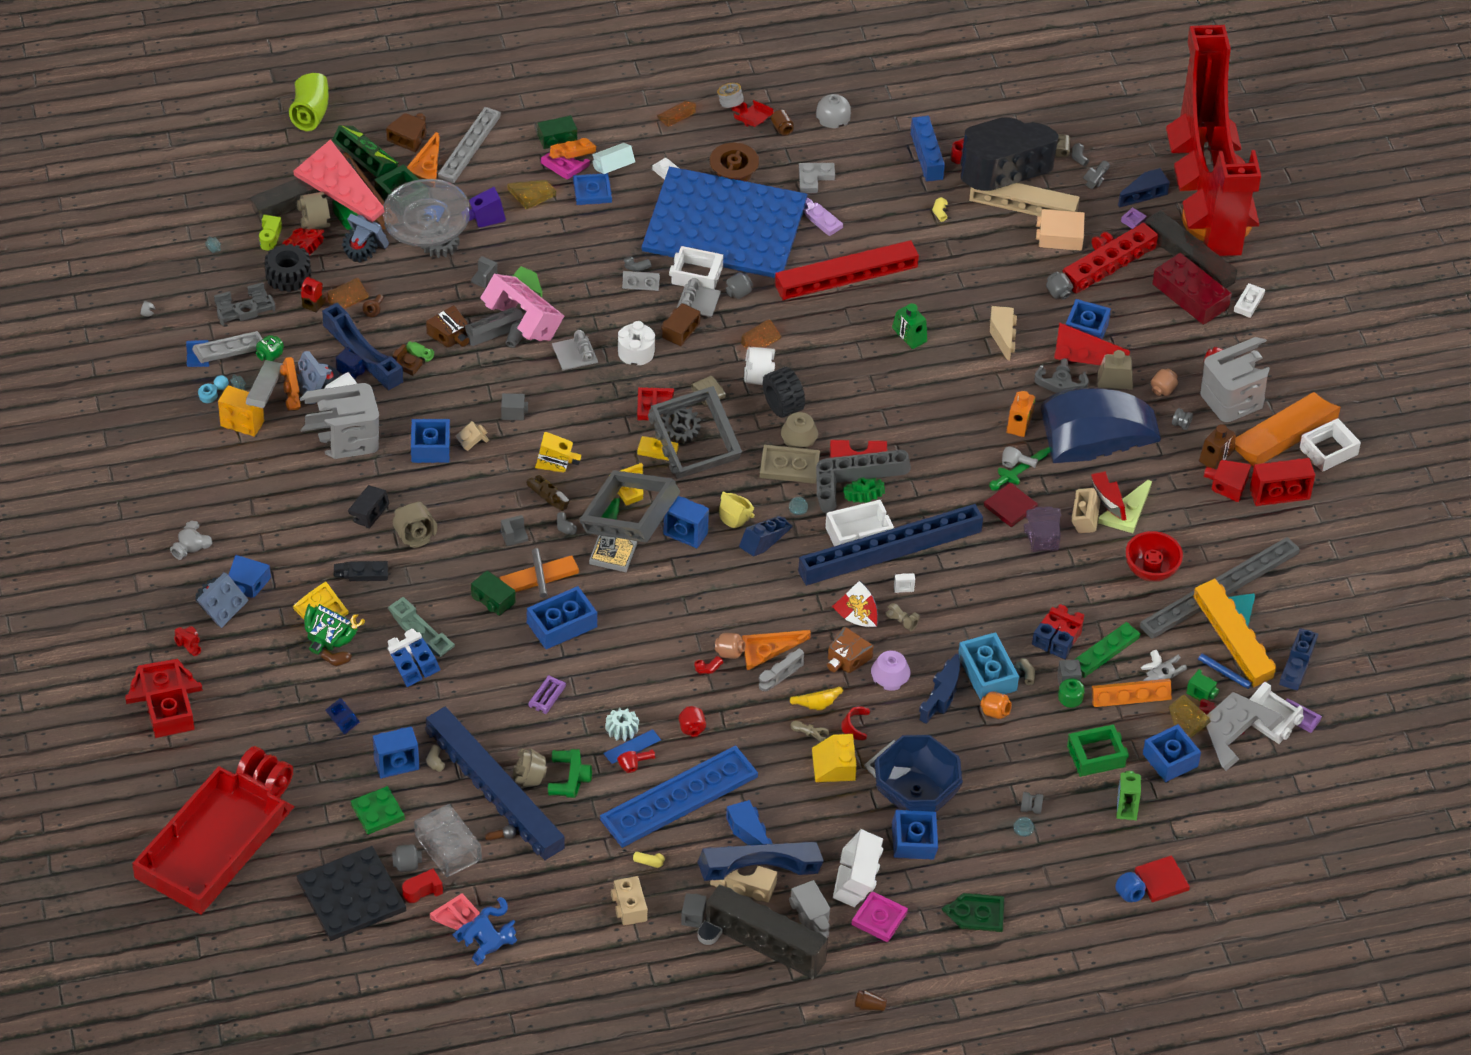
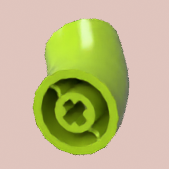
[289,73,329,131]

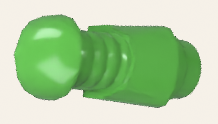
[407,341,434,361]

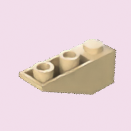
[990,306,1017,360]

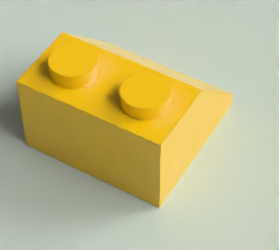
[812,734,857,782]

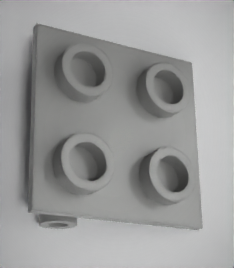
[677,278,721,318]
[552,330,598,371]

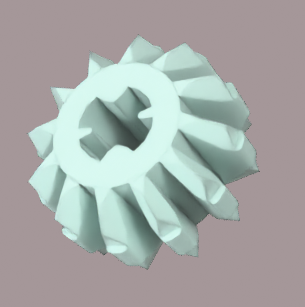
[605,707,639,741]

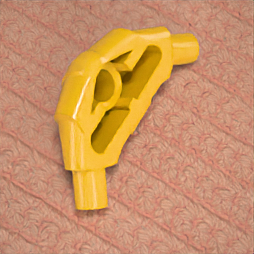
[790,687,843,711]

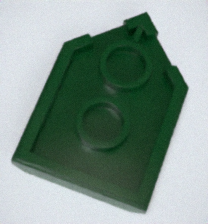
[942,893,1004,932]

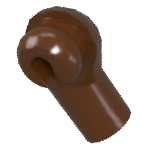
[321,649,352,666]

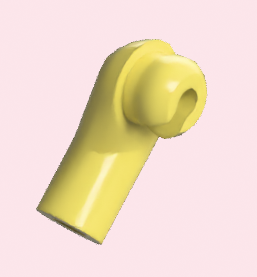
[932,197,948,222]
[633,852,665,868]

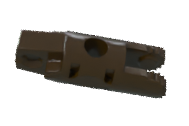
[526,475,570,511]

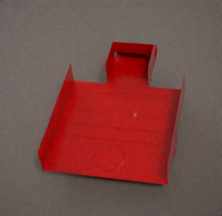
[731,100,774,127]

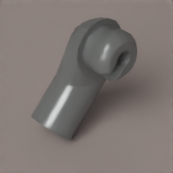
[1072,143,1089,167]

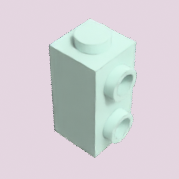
[593,143,635,174]

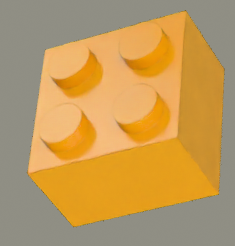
[218,385,264,437]

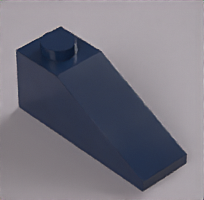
[1118,168,1170,208]

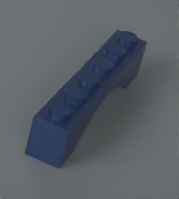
[322,303,403,391]
[697,842,824,881]

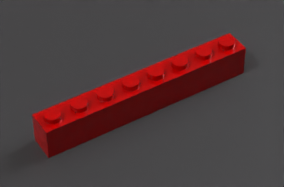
[775,240,919,300]

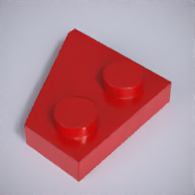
[637,387,674,421]

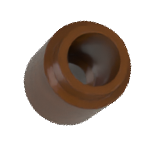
[771,110,794,136]

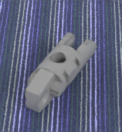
[1143,654,1187,681]

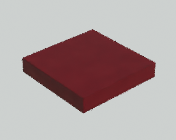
[984,482,1038,527]

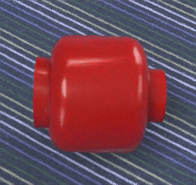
[679,706,706,737]

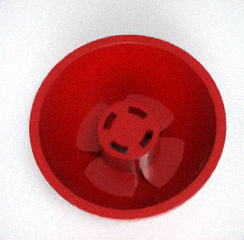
[1126,531,1183,582]

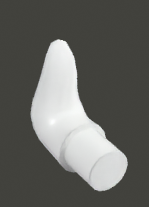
[1141,650,1162,670]

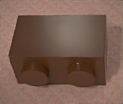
[661,303,701,346]

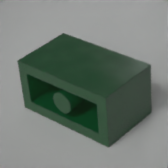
[537,115,577,149]
[471,570,516,616]

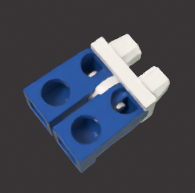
[388,629,441,687]

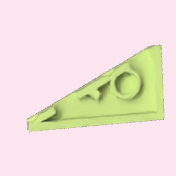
[1098,480,1152,533]

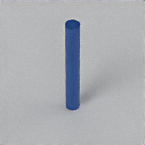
[1198,653,1252,689]

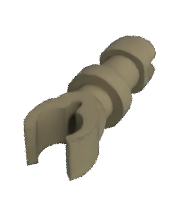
[791,720,829,742]

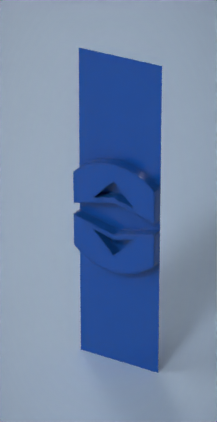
[604,729,661,764]

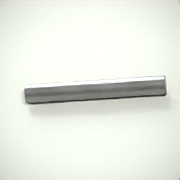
[532,548,548,598]

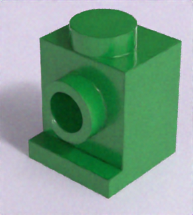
[1186,669,1219,701]

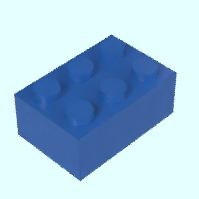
[527,586,597,649]

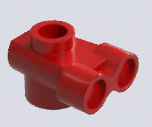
[174,626,201,656]

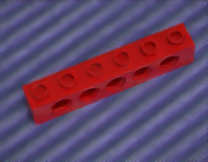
[1063,222,1158,294]

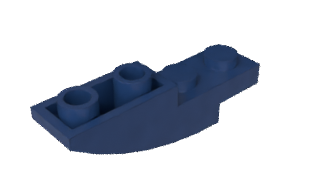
[1279,628,1319,691]
[919,654,960,724]

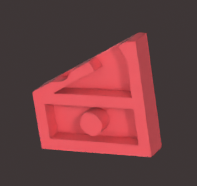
[430,894,480,930]

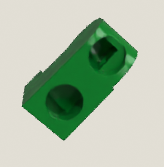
[332,200,359,230]

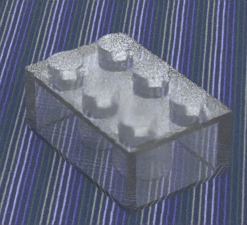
[414,803,482,878]

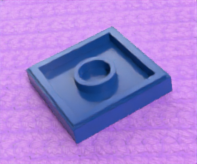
[573,173,612,205]

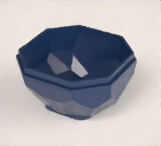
[875,735,963,812]

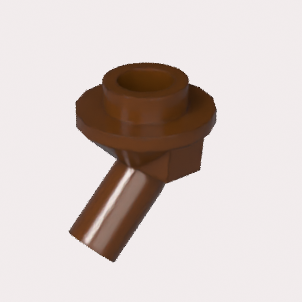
[362,294,384,317]

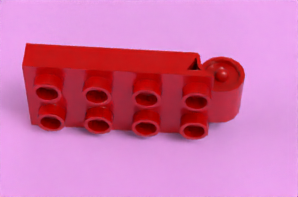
[132,746,295,915]

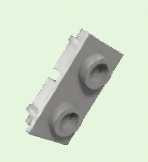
[622,271,660,291]

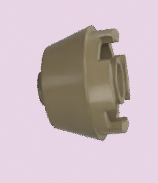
[781,412,818,449]
[512,748,547,787]

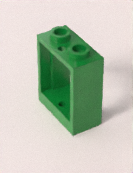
[1067,724,1129,777]

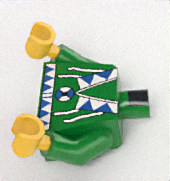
[304,592,365,655]

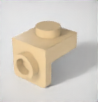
[456,421,489,451]

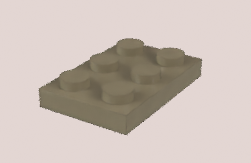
[760,445,820,484]

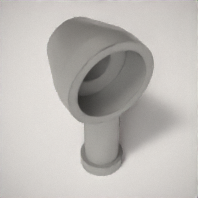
[1002,447,1038,468]

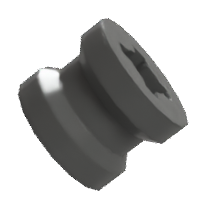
[1172,408,1193,430]

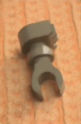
[886,603,920,631]

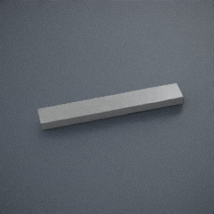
[438,107,501,184]
[246,360,283,408]

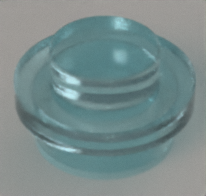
[205,236,221,254]
[229,374,246,390]
[789,497,808,515]
[1013,817,1034,837]

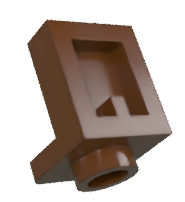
[393,344,423,376]

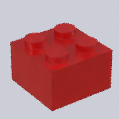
[145,684,195,738]

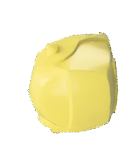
[719,492,755,528]

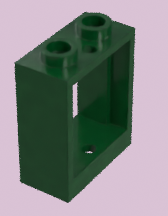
[374,164,429,216]

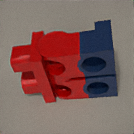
[1032,604,1085,660]

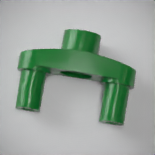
[548,749,592,798]

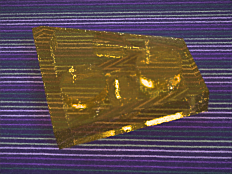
[507,180,556,209]

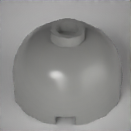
[816,94,851,128]

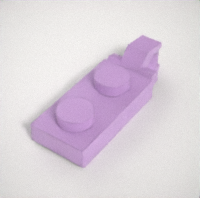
[803,198,843,236]

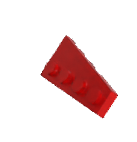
[1054,323,1130,365]

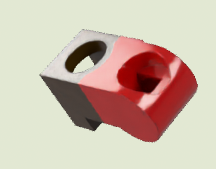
[301,277,326,313]

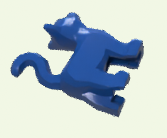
[452,897,517,966]

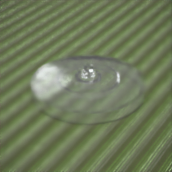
[383,179,470,247]

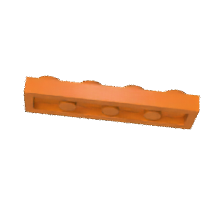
[1092,679,1172,707]

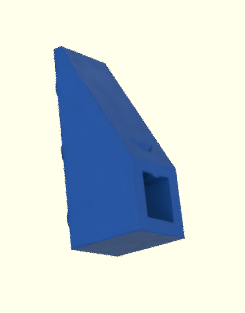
[726,800,773,846]

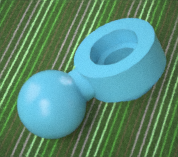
[198,375,229,403]

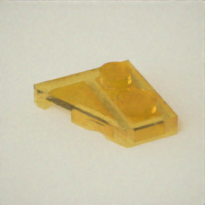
[1169,694,1211,738]

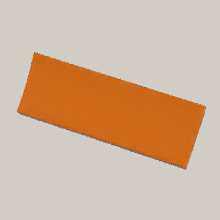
[1235,392,1341,467]

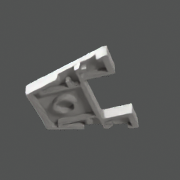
[1203,692,1284,771]

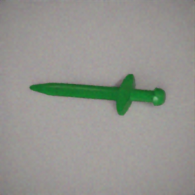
[989,447,1051,491]

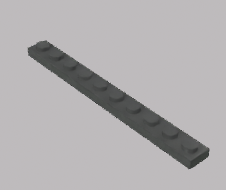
[1140,537,1300,639]

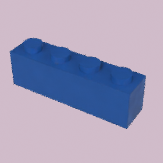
[910,116,945,182]

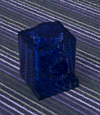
[335,347,366,379]
[325,698,360,734]

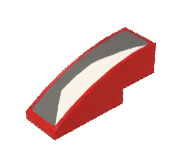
[1091,471,1127,521]

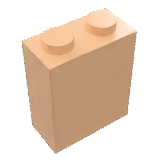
[1036,209,1085,251]

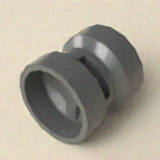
[1021,792,1043,814]

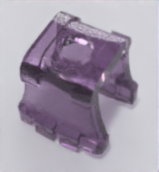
[1024,507,1061,552]

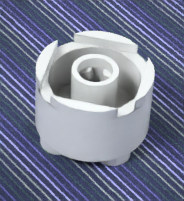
[618,321,655,365]
[744,347,775,385]

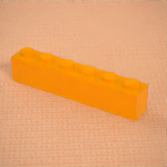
[1194,579,1276,688]

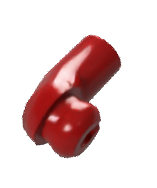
[694,656,723,674]

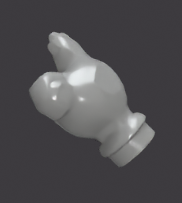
[170,521,212,560]

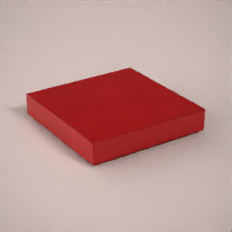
[1134,855,1190,903]

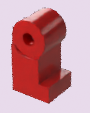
[402,868,443,903]

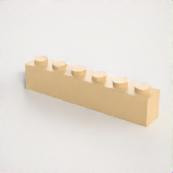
[969,183,1080,216]

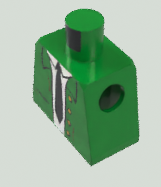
[892,303,927,349]

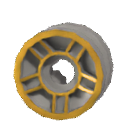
[717,83,744,108]

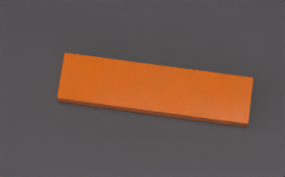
[500,555,579,593]

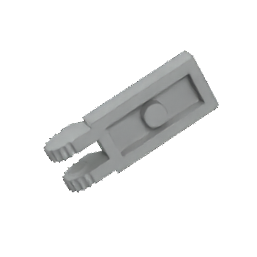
[759,648,804,692]

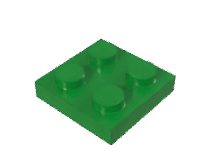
[351,786,405,835]

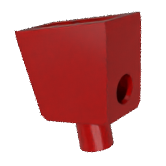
[1203,460,1251,502]

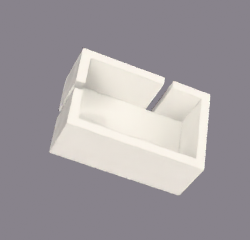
[825,500,894,546]
[833,829,883,907]

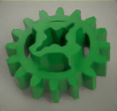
[844,477,885,503]

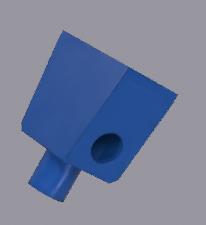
[229,555,271,598]

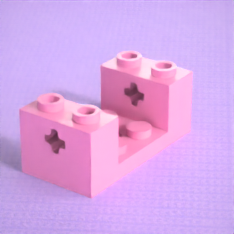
[480,274,564,341]

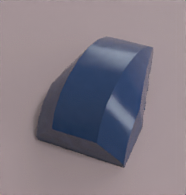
[1040,387,1161,463]

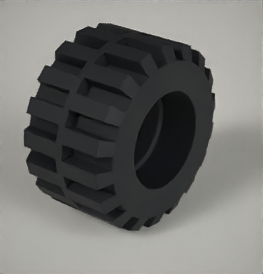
[264,244,311,292]
[762,366,805,418]

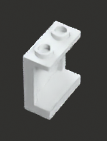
[1249,682,1304,744]

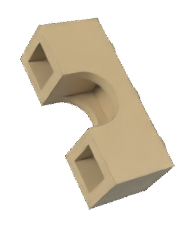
[710,866,777,903]

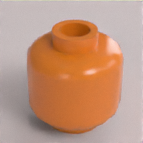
[981,691,1012,719]

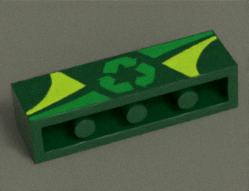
[332,125,399,178]

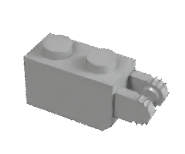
[789,880,830,940]

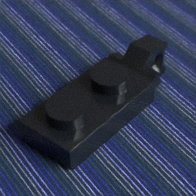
[334,561,388,581]

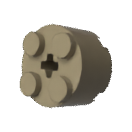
[297,192,330,230]
[393,502,437,548]

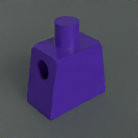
[462,187,506,228]

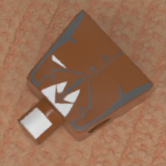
[827,626,874,673]

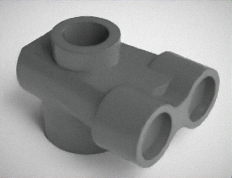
[1083,161,1110,189]

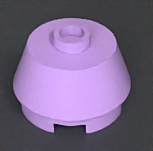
[871,651,910,691]

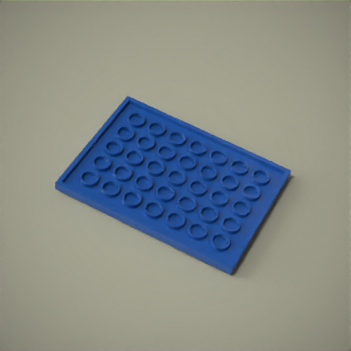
[642,166,807,278]

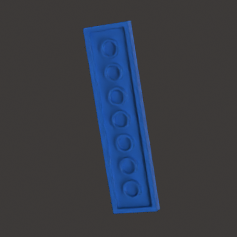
[600,745,758,848]

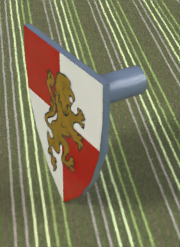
[832,581,878,627]

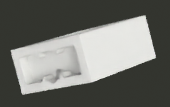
[669,246,723,289]
[1300,418,1361,472]

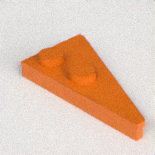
[407,132,440,187]
[742,630,811,670]

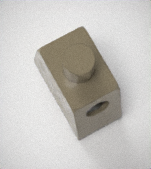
[1098,350,1133,390]

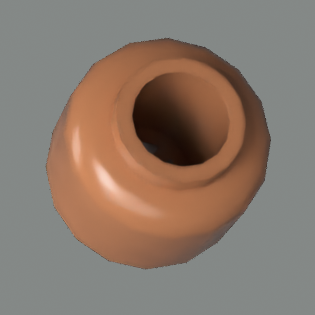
[1151,369,1178,396]
[715,633,746,659]

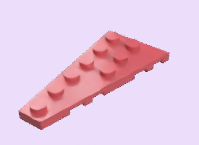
[293,140,385,222]

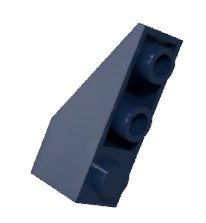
[739,516,793,557]

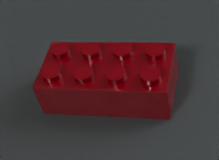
[1152,253,1232,325]

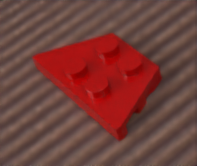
[125,659,203,704]

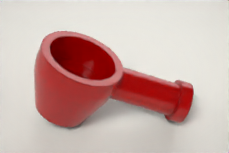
[617,749,655,773]

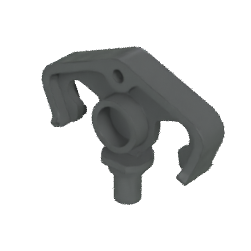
[1034,358,1088,393]

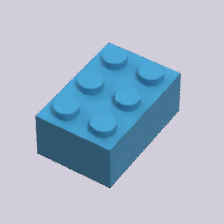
[958,632,1019,701]

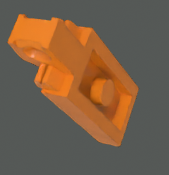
[549,138,596,159]
[280,357,301,410]

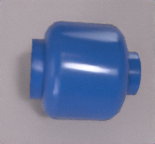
[1115,872,1146,903]

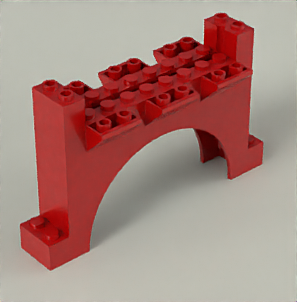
[1166,25,1261,257]

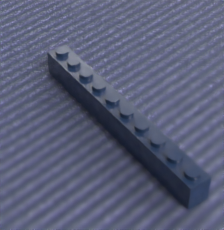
[798,504,983,586]
[425,706,565,860]

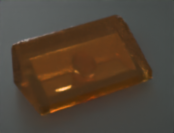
[657,101,696,127]
[327,278,369,309]
[741,319,781,349]

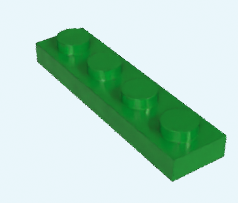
[1074,622,1140,678]

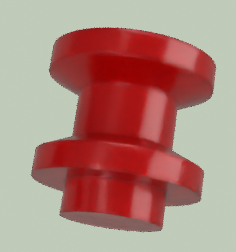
[1091,232,1114,250]

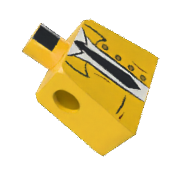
[535,432,581,472]

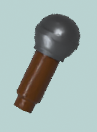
[485,825,516,841]

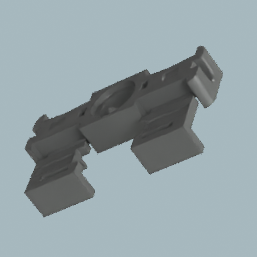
[214,282,275,326]

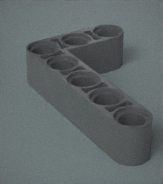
[816,450,911,513]

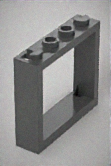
[648,386,742,479]
[579,470,680,543]

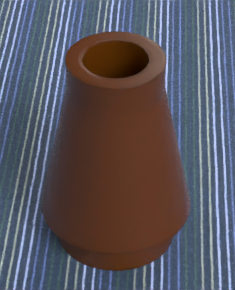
[855,989,887,1011]

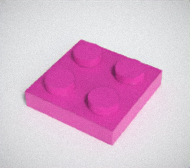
[851,891,908,942]

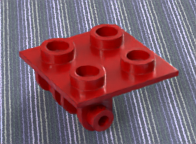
[282,228,324,256]

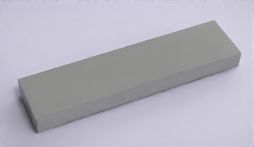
[192,331,262,363]

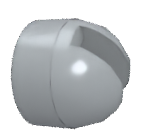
[140,301,155,317]

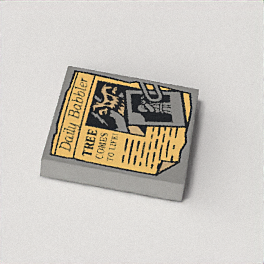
[589,535,637,572]

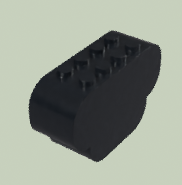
[960,117,1059,191]

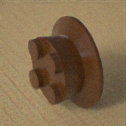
[709,143,759,182]

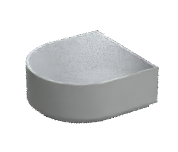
[698,920,722,945]

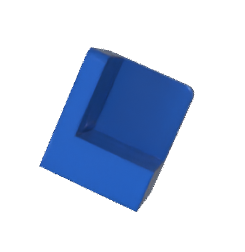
[186,340,210,367]

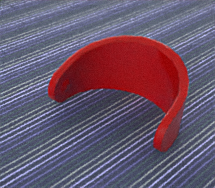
[841,707,870,741]

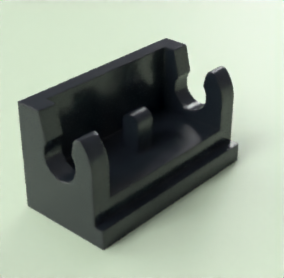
[348,485,390,529]

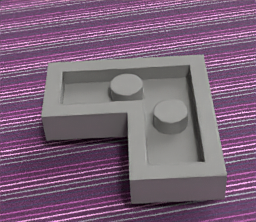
[799,163,835,193]

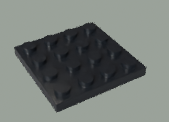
[297,846,406,941]

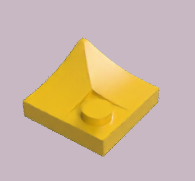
[293,582,348,619]

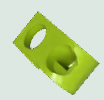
[259,215,282,251]

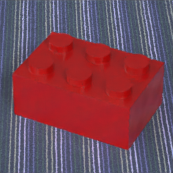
[1250,458,1315,506]

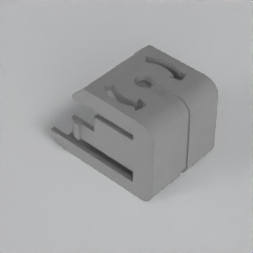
[1200,337,1270,422]
[300,383,379,459]

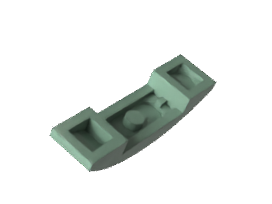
[388,597,455,657]

